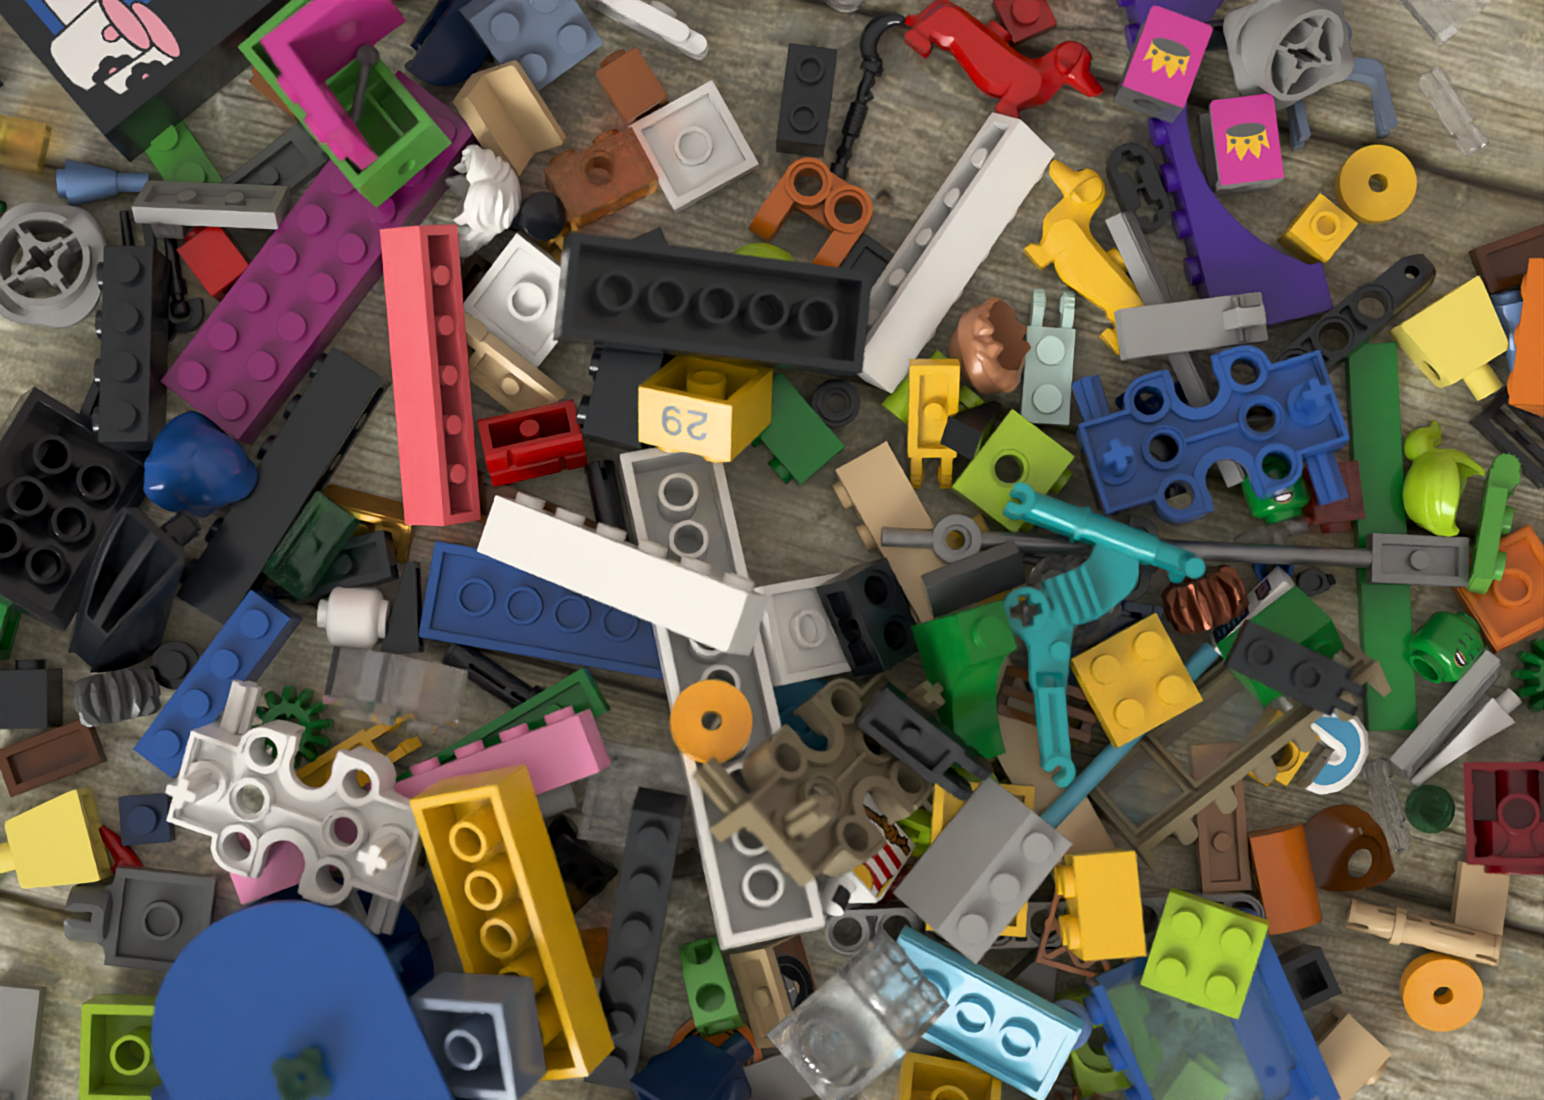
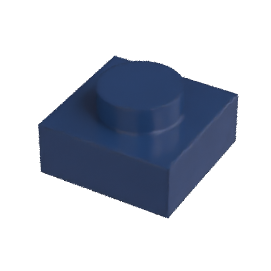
[118,792,176,846]

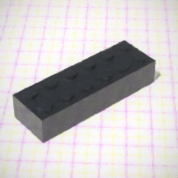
[553,232,873,377]

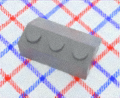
[893,777,1073,964]

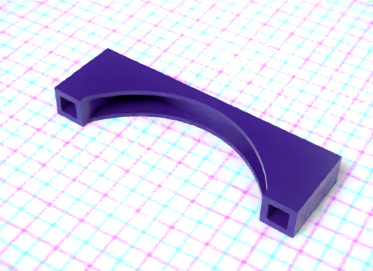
[1116,0,1333,329]

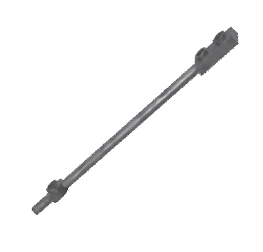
[881,514,1469,588]

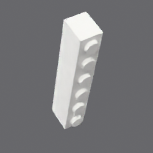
[857,112,1055,394]
[477,491,770,656]

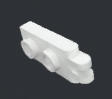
[587,0,708,61]

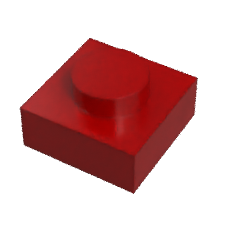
[991,0,1057,48]

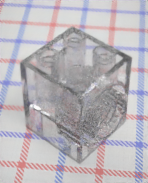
[766,929,951,1100]

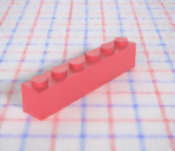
[380,224,481,526]

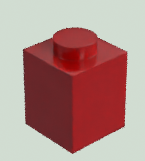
[177,226,252,302]

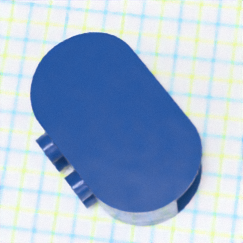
[151,877,482,1100]

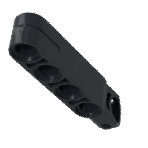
[1241,254,1436,428]

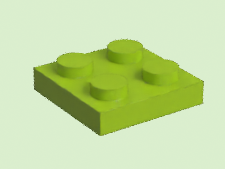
[1140,887,1270,1020]

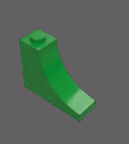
[911,600,1017,769]

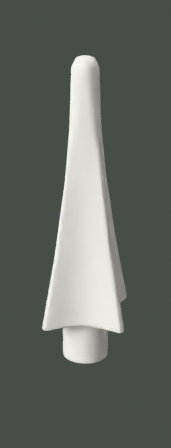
[1411,688,1522,786]

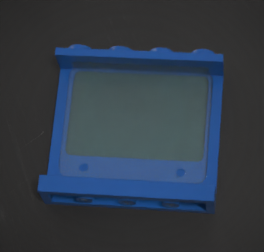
[1082,907,1341,1100]

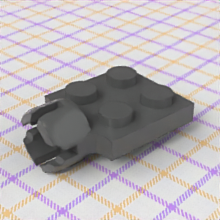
[63,865,219,972]

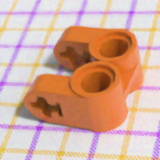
[748,157,872,267]

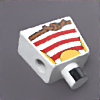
[817,792,915,916]

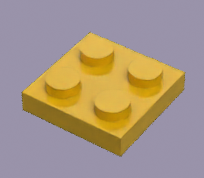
[1069,613,1203,748]

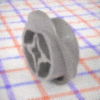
[1223,0,1354,110]
[0,202,108,328]

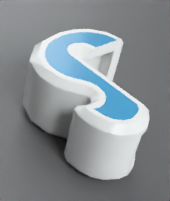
[1272,696,1369,795]

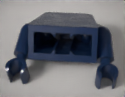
[629,1032,754,1100]

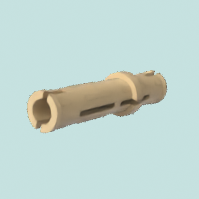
[1345,898,1502,966]

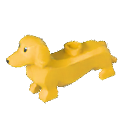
[1023,158,1144,356]

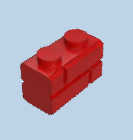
[477,399,588,487]

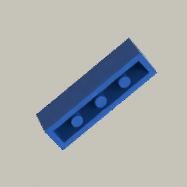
[133,590,303,779]

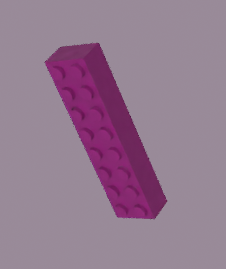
[160,70,481,445]

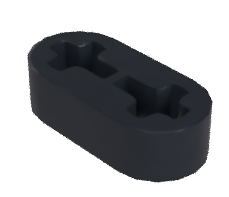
[1105,143,1171,234]

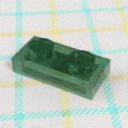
[261,491,361,601]

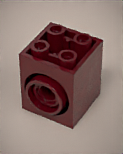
[1463,762,1544,875]

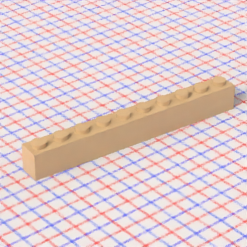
[831,441,1116,884]

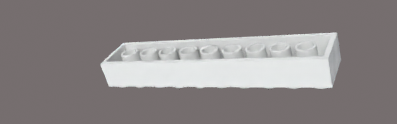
[619,447,825,950]

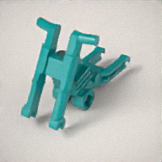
[1002,482,1205,788]

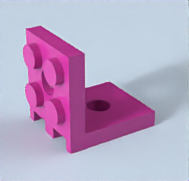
[260,0,406,170]

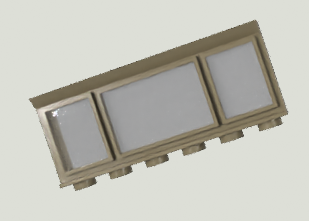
[1075,626,1391,875]

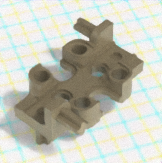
[692,668,945,887]

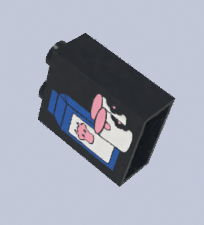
[0,0,291,162]

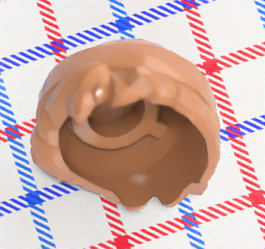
[947,297,1031,395]

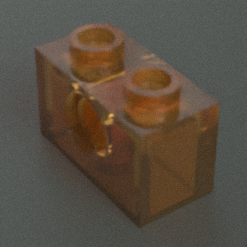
[544,127,659,232]

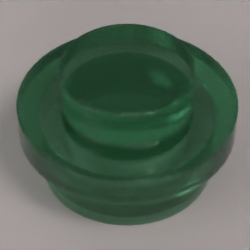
[1404,784,1455,834]

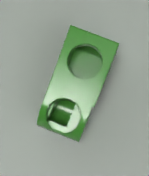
[678,935,745,1038]

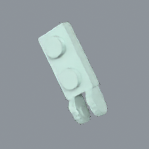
[1019,288,1076,427]

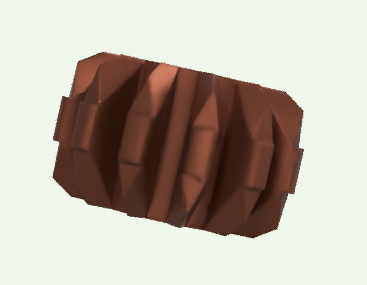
[1161,564,1249,635]

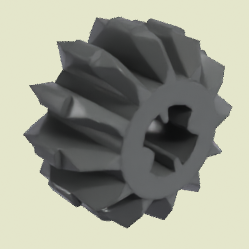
[73,666,161,727]

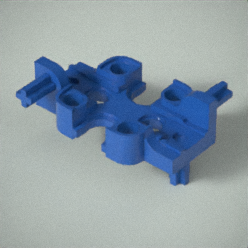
[1071,345,1350,525]

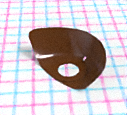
[1304,804,1395,892]

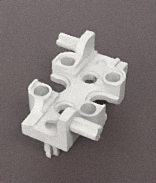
[166,679,428,935]

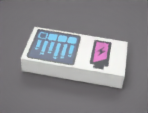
[1209,566,1294,656]

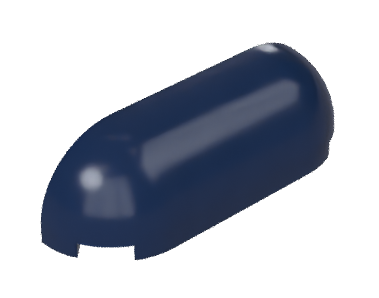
[404,0,489,86]

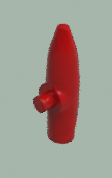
[98,825,144,874]

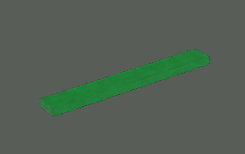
[1344,342,1417,732]

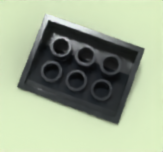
[0,386,148,632]

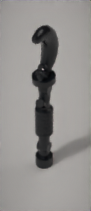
[829,13,906,181]

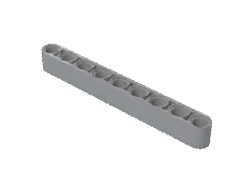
[825,889,1265,955]

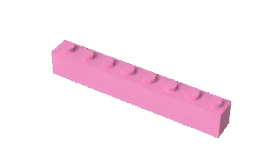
[229,705,611,905]

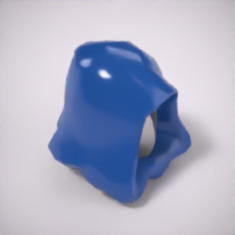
[143,411,258,518]

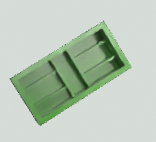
[238,0,452,208]

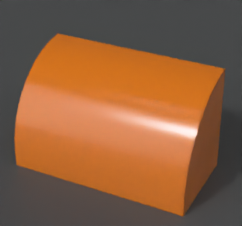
[1247,822,1323,935]

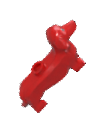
[904,0,1104,119]

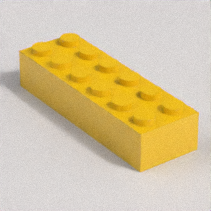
[409,764,615,1082]

